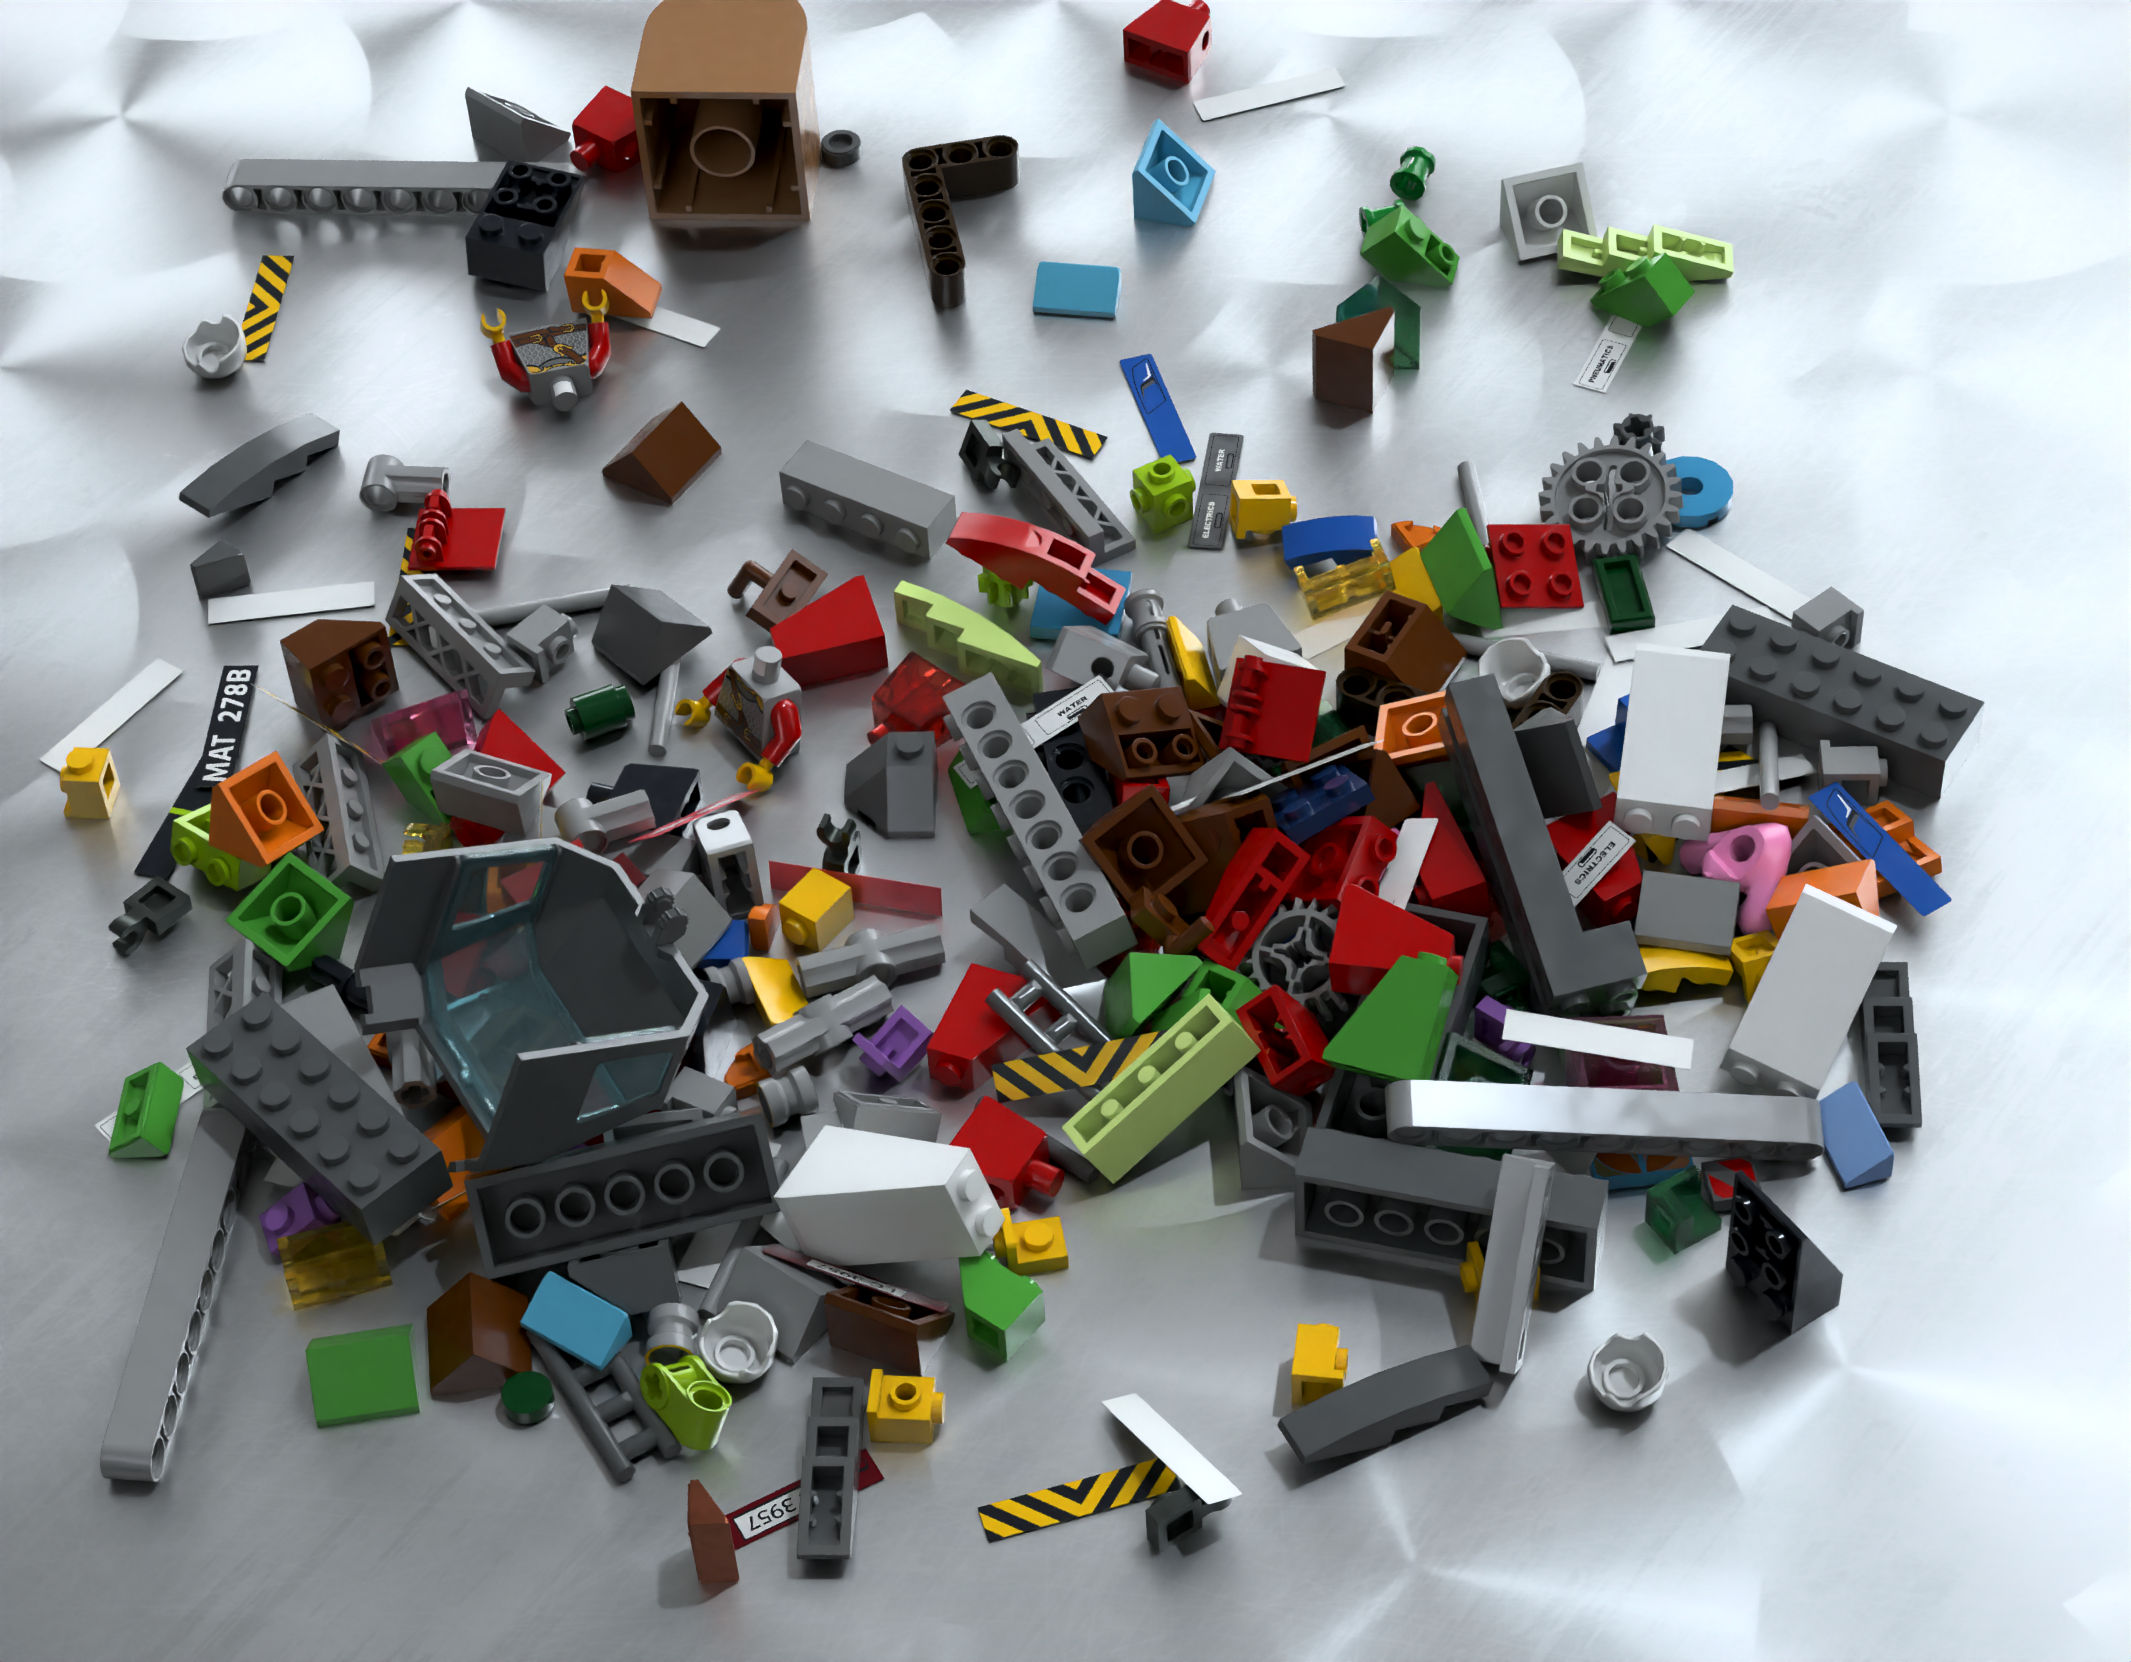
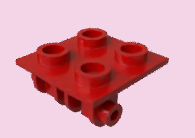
[408,489,506,571]
[1483,524,1584,608]
[1219,655,1327,763]

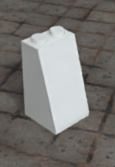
[1613,643,1731,842]
[1719,884,1897,1100]
[774,1125,1005,1266]

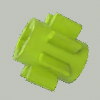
[977,566,1034,607]

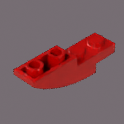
[945,512,1126,625]

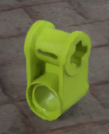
[640,1355,732,1451]

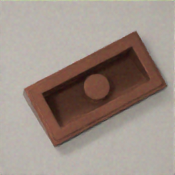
[687,1479,739,1584]

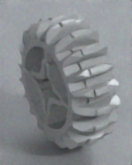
[1239,897,1361,1022]

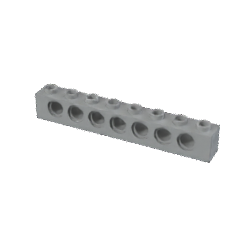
[942,672,1139,970]

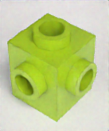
[1130,454,1196,534]

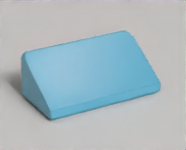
[1033,261,1122,318]
[520,1271,633,1371]

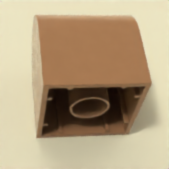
[630,0,821,221]

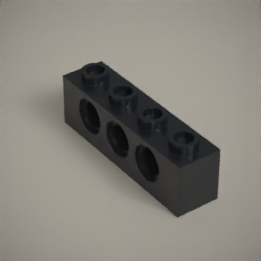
[1026,687,1114,836]

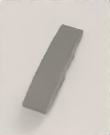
[970,883,1108,1030]

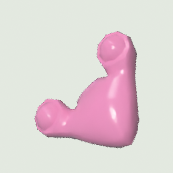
[1679,822,1792,936]

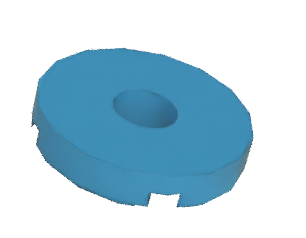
[1666,456,1733,528]

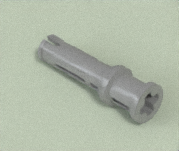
[1124,589,1185,697]

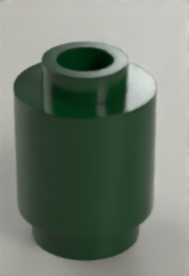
[564,684,636,741]

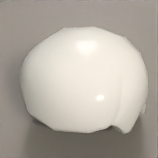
[182,314,247,379]
[1478,637,1550,710]
[698,1301,778,1384]
[1587,1332,1669,1412]

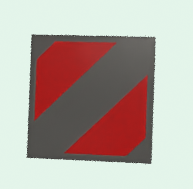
[1700,1155,1762,1213]

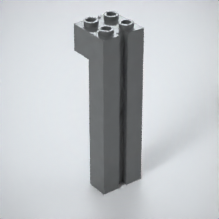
[1437,673,1648,1021]

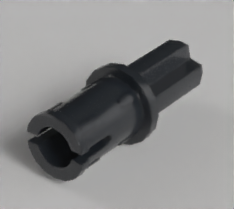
[309,955,368,1012]

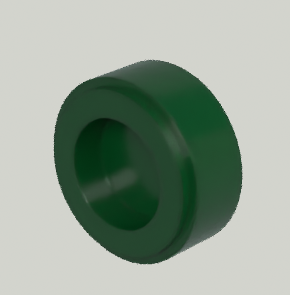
[501,1371,555,1424]

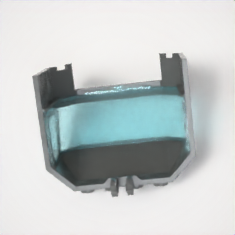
[354,837,709,1173]

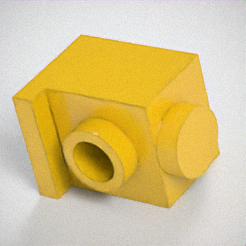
[1228,480,1297,539]
[60,747,120,819]
[1291,1323,1349,1405]
[867,1369,945,1444]

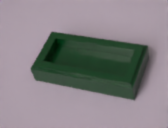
[1592,554,1656,635]

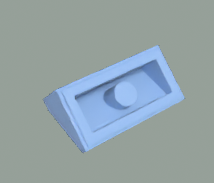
[1819,1081,1894,1189]

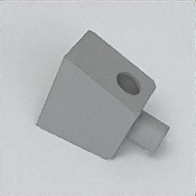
[1207,598,1302,691]
[1045,625,1162,692]
[692,810,764,920]

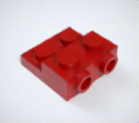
[1280,815,1398,912]

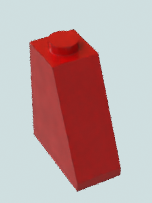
[770,575,888,687]
[449,708,566,847]
[1546,791,1642,928]
[1328,884,1464,995]
[926,963,1063,1091]

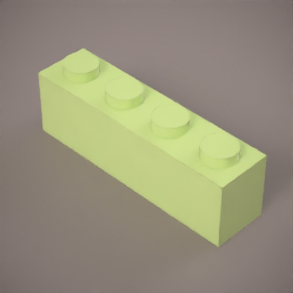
[1062,994,1261,1184]

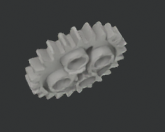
[1538,435,1684,564]

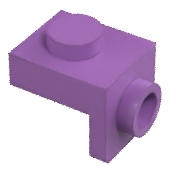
[1474,995,1536,1074]
[852,1004,934,1082]
[259,1182,346,1260]

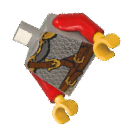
[480,289,611,411]
[674,646,802,792]

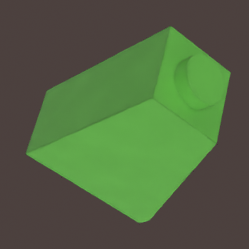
[1322,952,1459,1082]

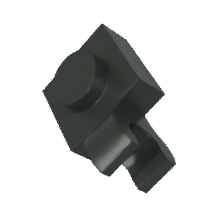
[958,420,1021,489]
[816,813,863,875]
[108,875,193,955]
[1145,1485,1233,1554]

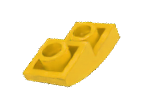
[1638,944,1734,993]

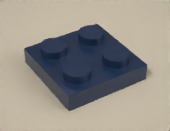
[1270,764,1376,845]

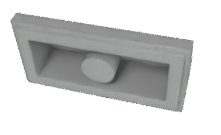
[833,1091,942,1143]

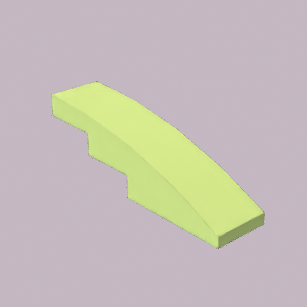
[1558,224,1734,281]
[894,580,1044,696]

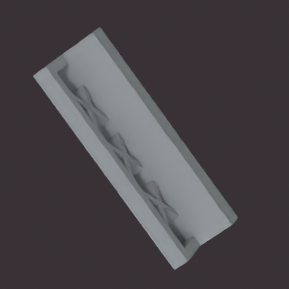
[1002,429,1136,568]
[385,573,535,719]
[292,733,385,893]
[203,938,283,1109]
[1470,1153,1556,1374]

